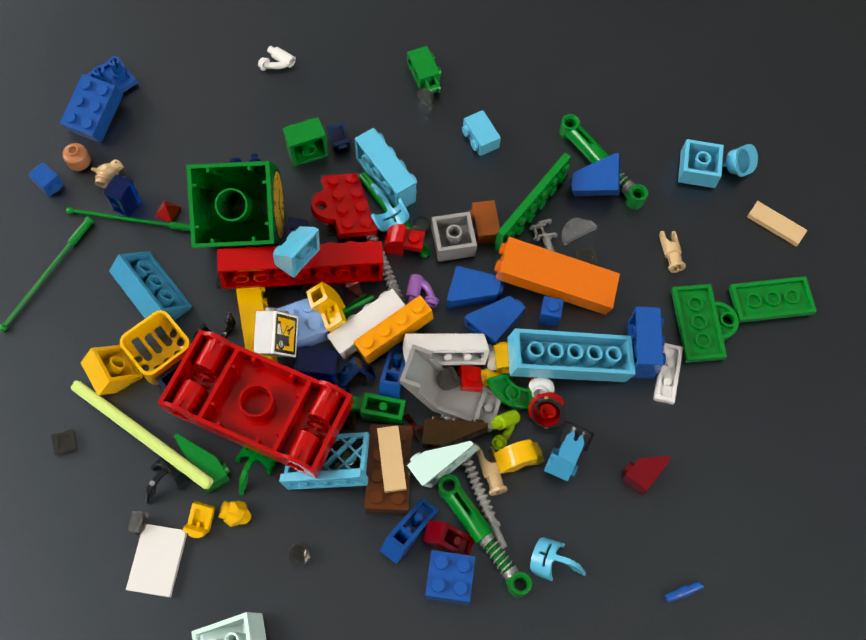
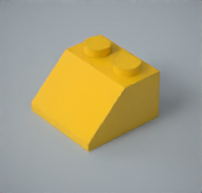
[81,345,144,396]

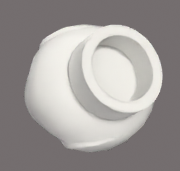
[529,377,555,398]

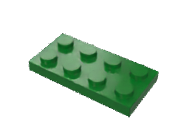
[729,276,817,323]

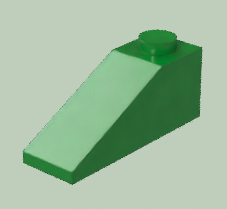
[174,434,230,493]

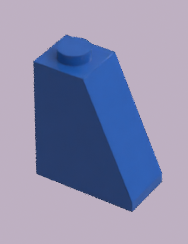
[569,153,621,196]
[446,266,504,309]
[464,296,526,347]

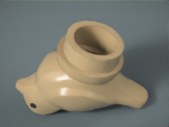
[91,160,124,189]

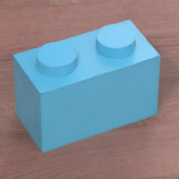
[462,110,501,156]

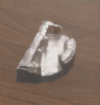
[561,218,597,245]

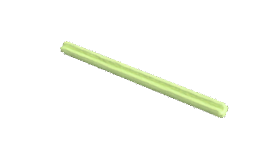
[71,380,213,489]

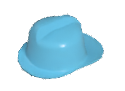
[722,144,758,177]

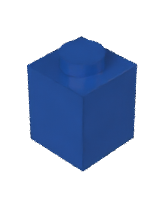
[28,162,64,197]
[538,296,564,327]

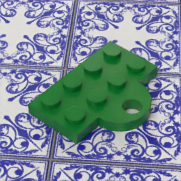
[671,284,739,363]

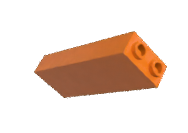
[494,237,620,315]

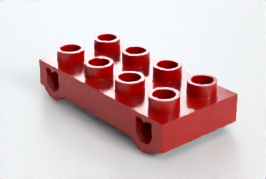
[157,329,354,479]

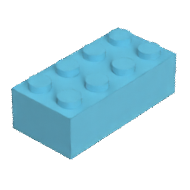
[355,128,417,207]

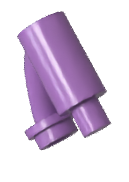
[406,274,439,308]

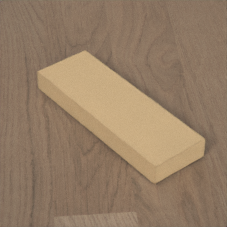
[747,201,807,247]
[377,426,407,493]

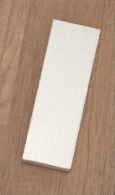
[653,343,683,405]

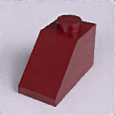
[622,456,671,495]
[422,520,474,555]

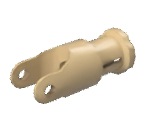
[659,231,686,273]
[477,447,508,496]

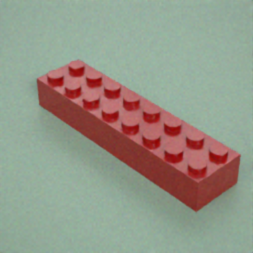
[217,240,384,289]

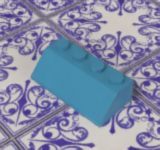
[109,251,193,327]

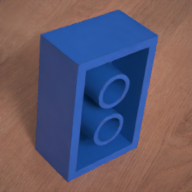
[59,74,124,143]
[628,306,666,379]

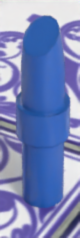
[664,581,706,603]

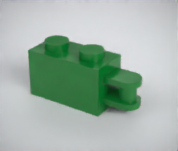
[407,46,442,96]
[350,393,406,425]

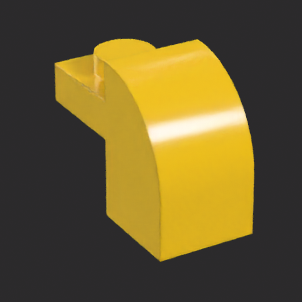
[306,282,347,332]
[493,439,545,473]

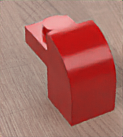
[384,224,425,256]

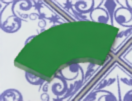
[486,373,533,410]

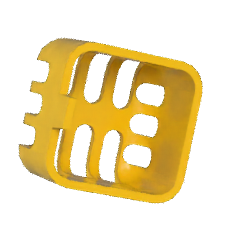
[120,310,191,385]

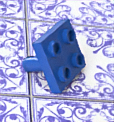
[86,56,138,93]

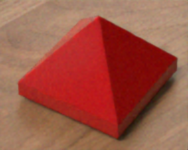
[155,200,181,223]

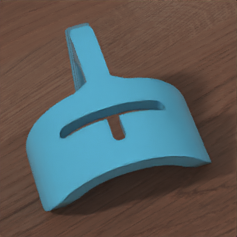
[371,183,409,232]
[530,537,586,581]

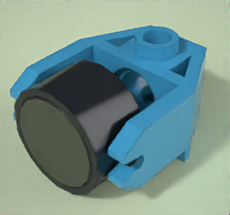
[544,421,594,481]

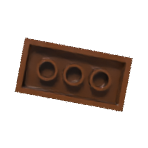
[365,424,412,515]

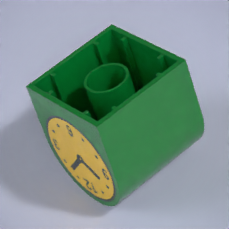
[186,161,285,248]

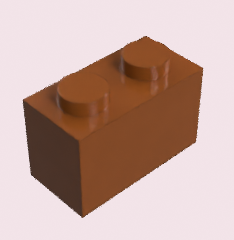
[468,200,500,245]

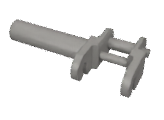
[529,219,558,252]

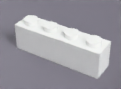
[327,289,405,360]
[402,334,489,365]

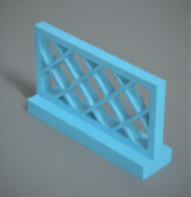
[279,432,370,490]

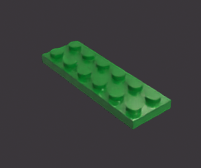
[494,153,571,253]

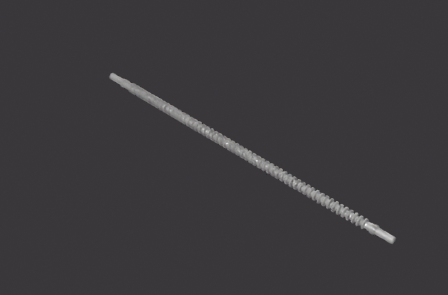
[366,234,507,549]

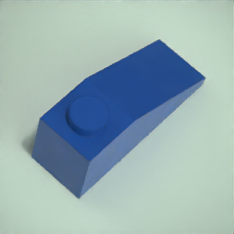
[378,344,406,399]
[380,498,439,564]

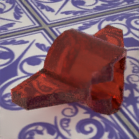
[344,282,363,297]

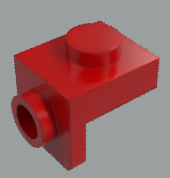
[455,365,483,392]

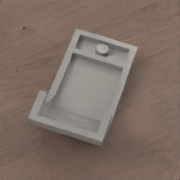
[399,344,501,432]

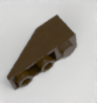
[422,416,488,449]

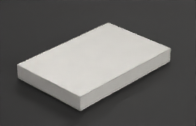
[126,524,187,598]

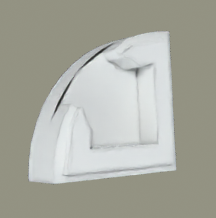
[486,344,496,371]

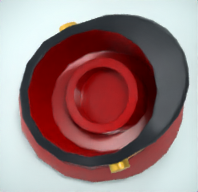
[528,392,568,429]

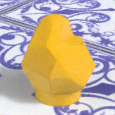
[218,500,251,527]

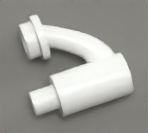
[258,46,296,71]

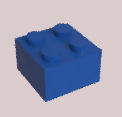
[425,550,475,605]

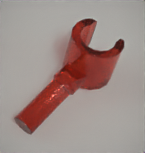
[404,414,424,439]

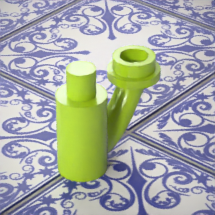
[491,410,520,450]

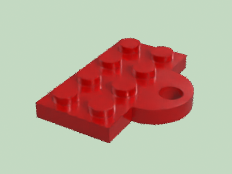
[310,173,377,239]

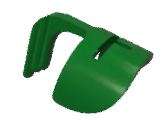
[235,446,277,495]

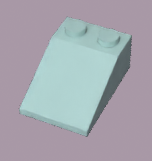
[407,441,480,488]
[191,612,266,640]

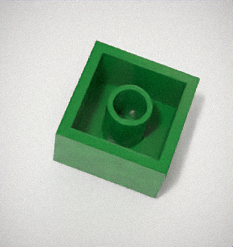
[282,117,329,167]

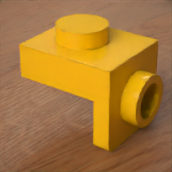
[182,501,216,538]

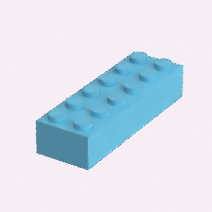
[507,328,635,382]

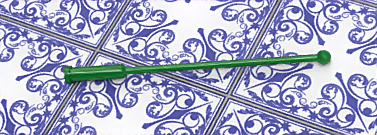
[66,207,191,232]
[0,217,94,332]

